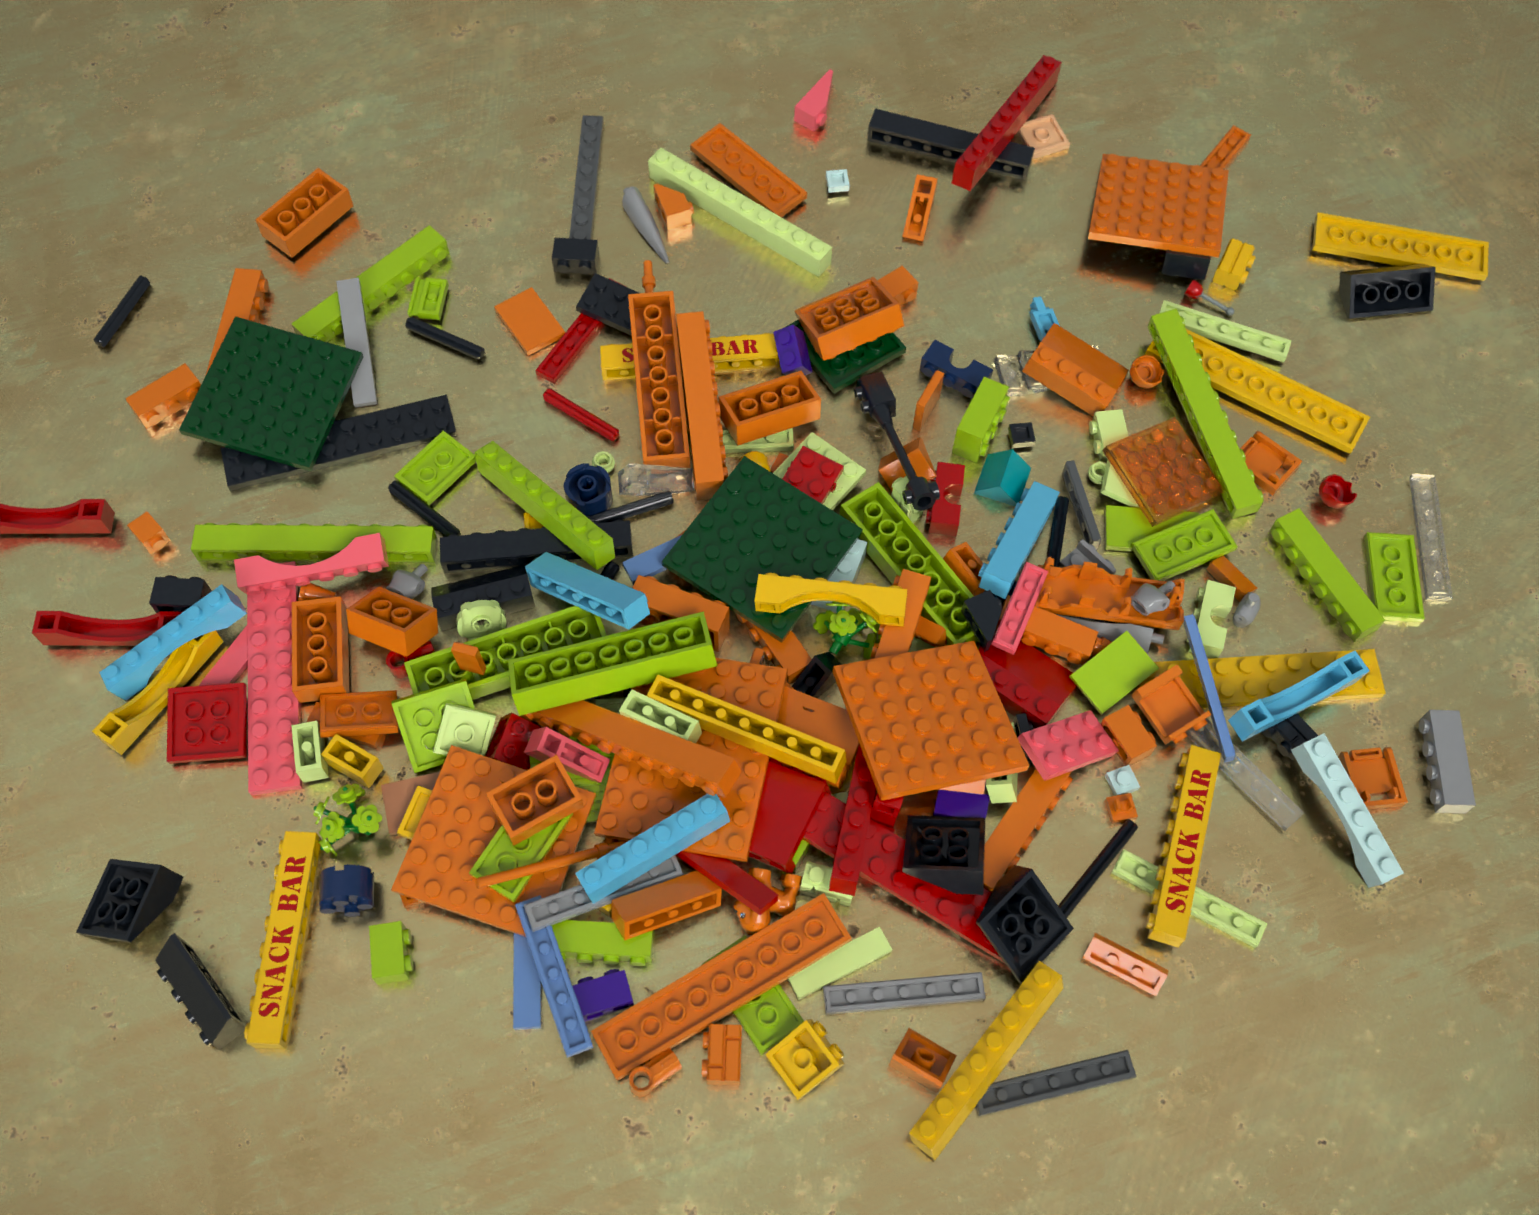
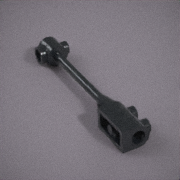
[854,371,940,511]

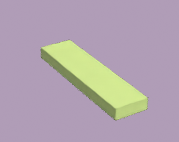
[788,927,892,1000]

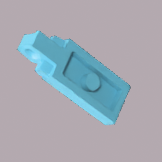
[1030,296,1060,342]

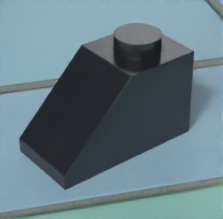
[961,590,1002,652]
[791,652,842,698]

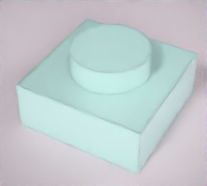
[826,169,850,193]
[1105,765,1140,796]

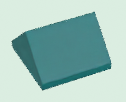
[974,449,1031,506]

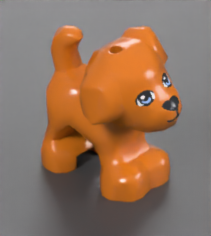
[733,868,802,935]

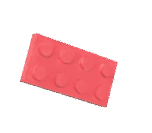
[1018,710,1119,781]

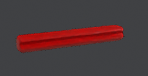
[543,388,619,441]

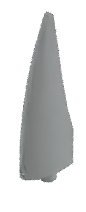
[622,186,670,264]
[1056,614,1164,654]

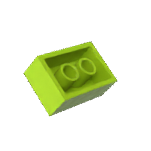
[952,377,1010,463]

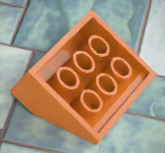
[794,276,904,361]
[1022,323,1129,417]

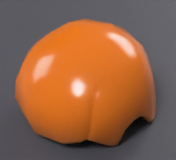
[1130,355,1165,389]

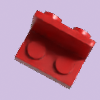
[485,713,542,770]

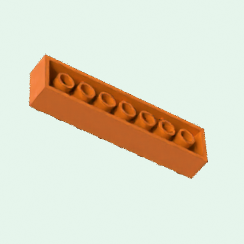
[628,291,690,472]
[676,311,728,501]

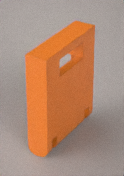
[1240,431,1302,496]
[1339,747,1408,810]

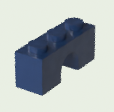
[919,340,993,398]

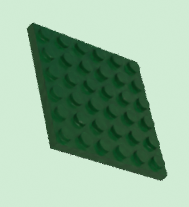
[179,317,363,472]
[662,456,863,642]

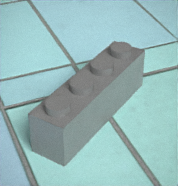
[1419,710,1476,814]

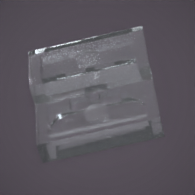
[993,350,1049,396]

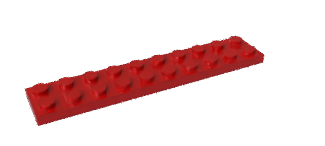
[803,792,1005,964]

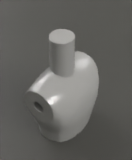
[386,564,428,599]
[1130,580,1175,616]
[1233,592,1261,628]

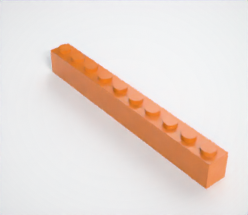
[514,700,742,798]

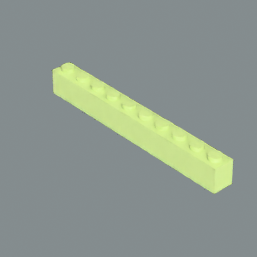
[648,148,832,277]

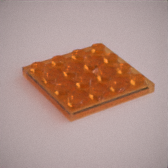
[1102,417,1224,527]

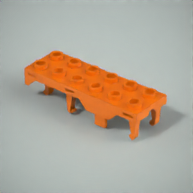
[1035,557,1185,630]

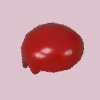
[1319,474,1357,509]

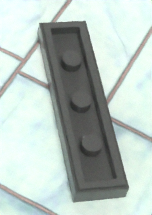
[1062,460,1101,550]

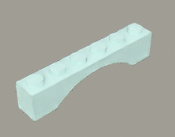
[1291,733,1404,888]

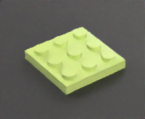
[773,432,866,510]

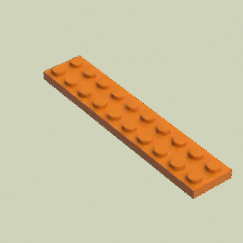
[591,893,852,1081]

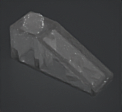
[618,463,694,496]

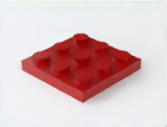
[166,682,247,764]

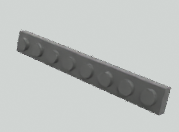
[569,115,604,240]

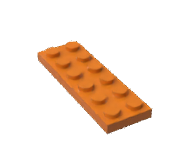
[690,123,807,217]

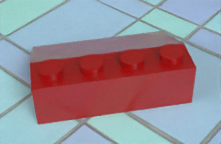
[978,630,1077,729]

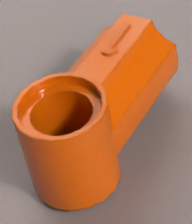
[629,1048,682,1097]

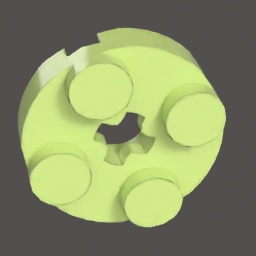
[456,600,507,641]

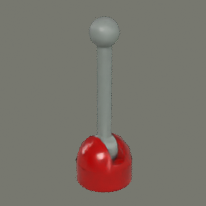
[1184,279,1235,316]

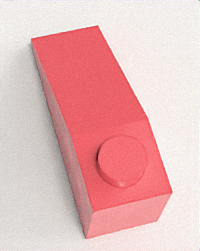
[794,69,833,132]
[524,727,610,783]

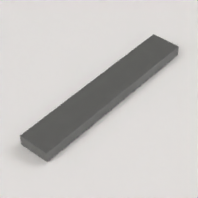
[976,1050,1137,1117]

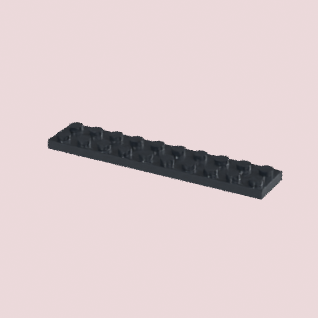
[221,394,457,491]

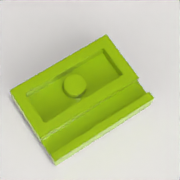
[407,277,449,320]

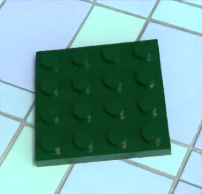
[784,320,906,394]

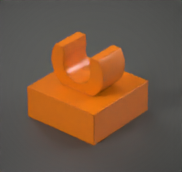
[1105,793,1138,824]

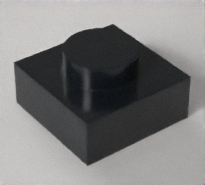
[1008,422,1036,448]

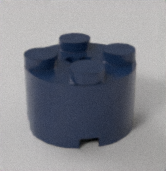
[564,463,613,516]
[319,865,374,917]

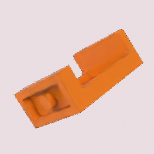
[1131,665,1212,745]

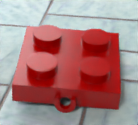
[782,446,844,504]

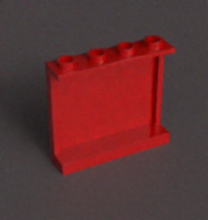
[749,758,832,874]

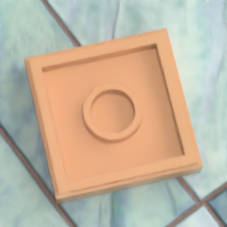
[1017,114,1070,159]

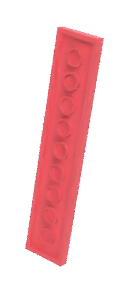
[247,561,302,795]

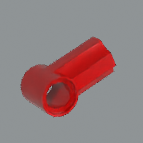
[386,641,435,679]

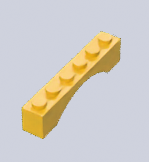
[755,573,907,627]
[92,631,223,756]

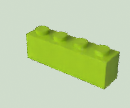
[551,920,655,966]

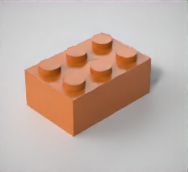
[346,587,438,657]
[486,754,584,846]

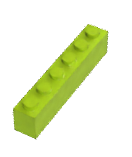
[1270,508,1385,642]

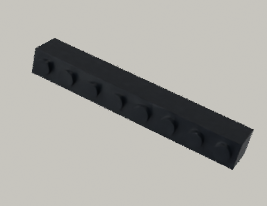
[867,108,1035,180]
[440,520,633,574]

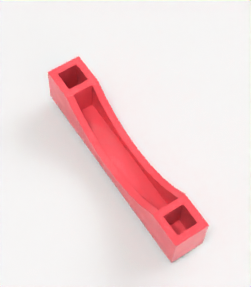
[234,533,389,595]

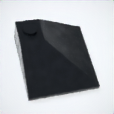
[902,815,986,895]
[76,859,184,943]
[976,865,1074,983]

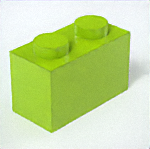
[369,921,413,985]

